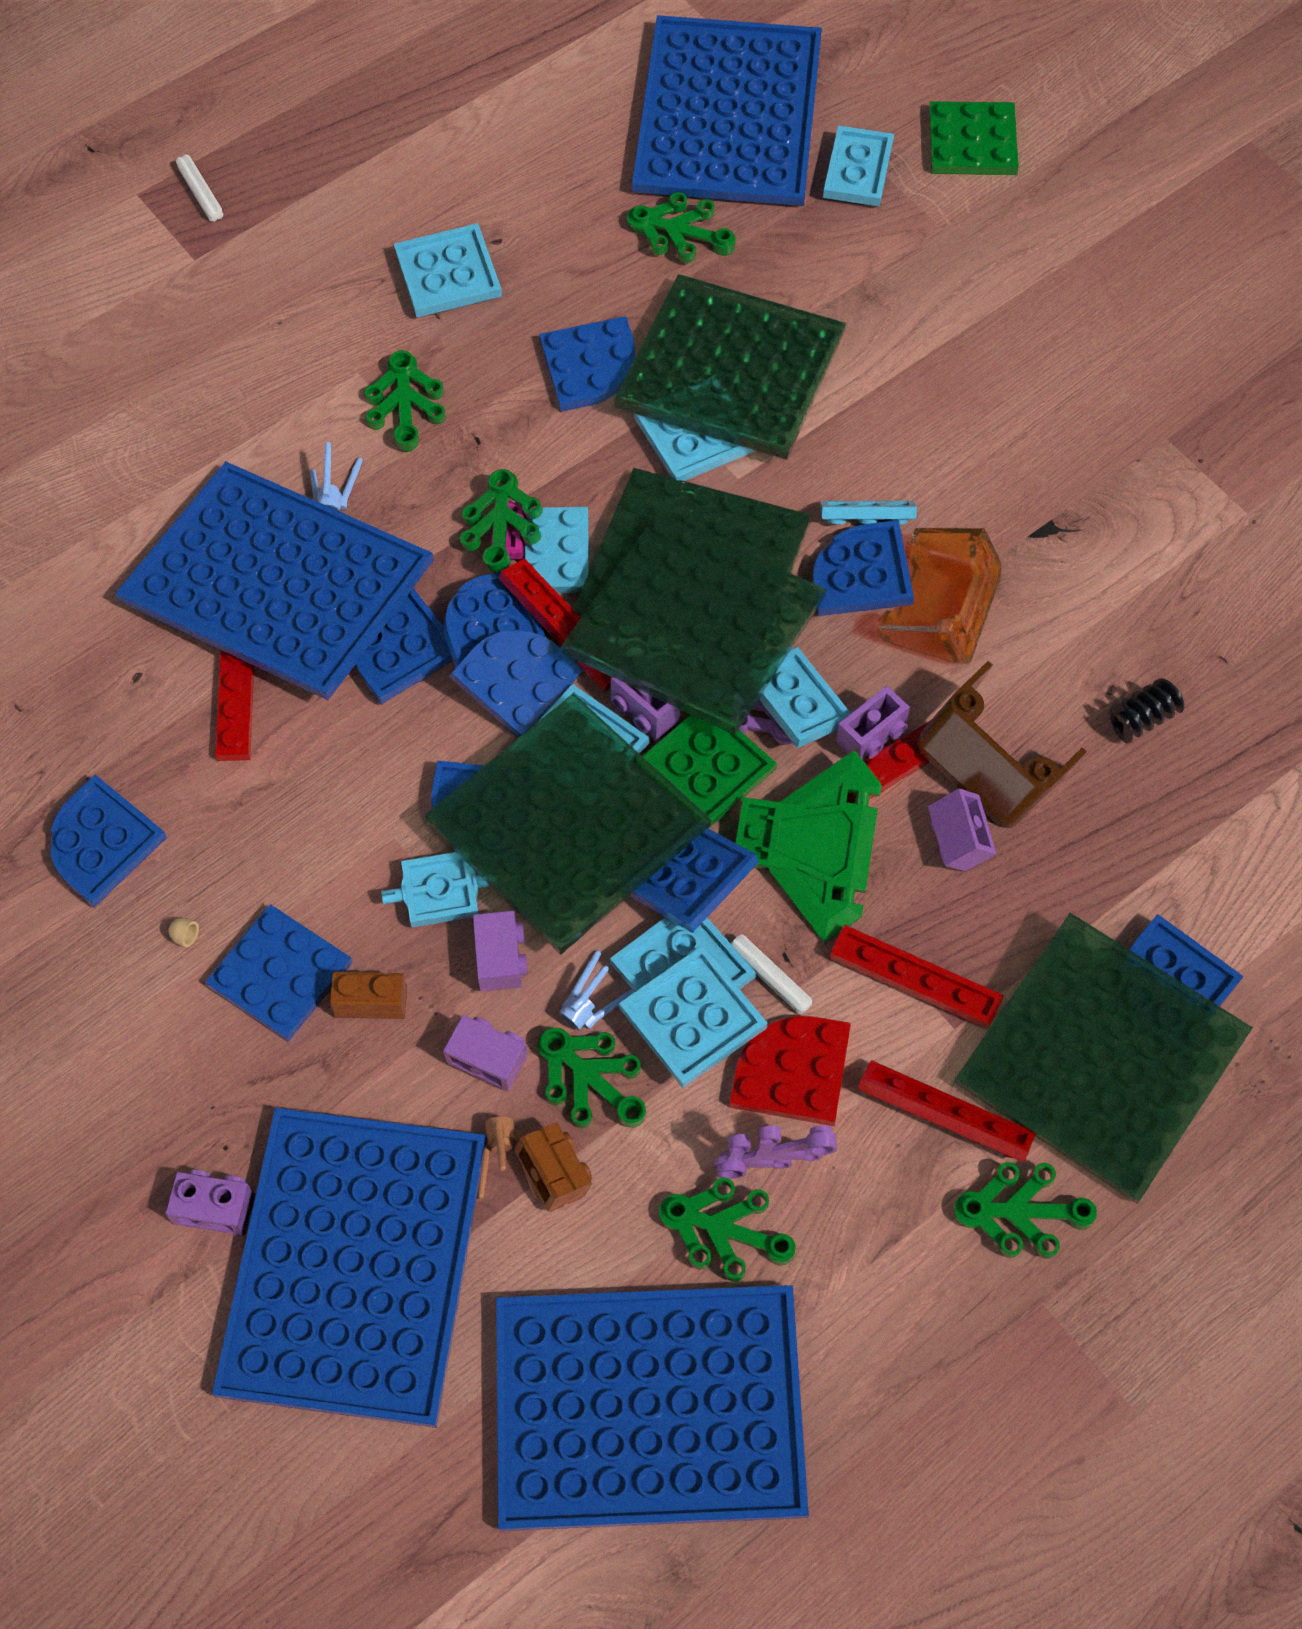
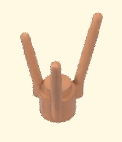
[477,1116,540,1200]

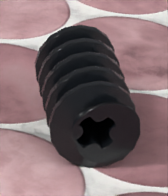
[1109,678,1185,744]

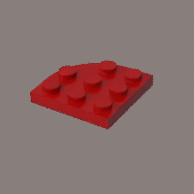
[729,1016,851,1126]

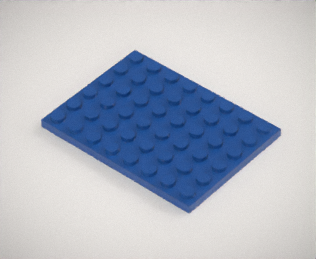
[632,15,822,206]
[115,461,434,700]
[212,1108,487,1428]
[496,1285,809,1531]

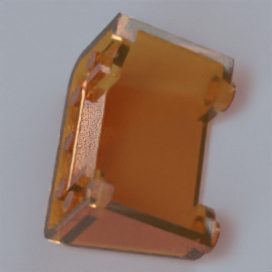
[877,528,1002,664]

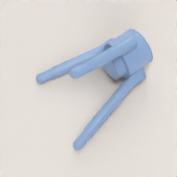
[310,442,363,512]
[559,951,634,1030]

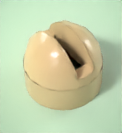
[168,917,199,947]

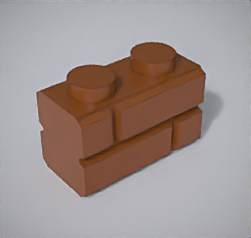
[330,972,407,1019]
[514,1122,592,1212]

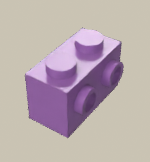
[610,660,681,741]
[836,686,910,760]
[928,788,997,872]
[473,911,528,992]
[443,1015,528,1092]
[166,1170,254,1236]

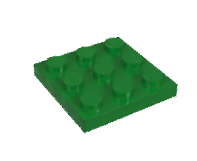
[929,101,1019,175]
[636,701,777,829]

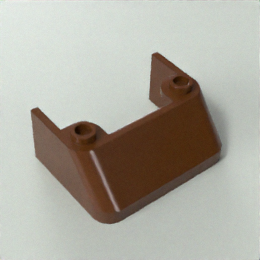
[917,661,1087,828]

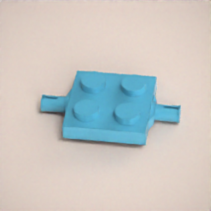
[381,850,498,928]

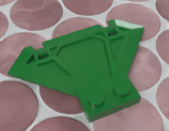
[736,750,882,944]

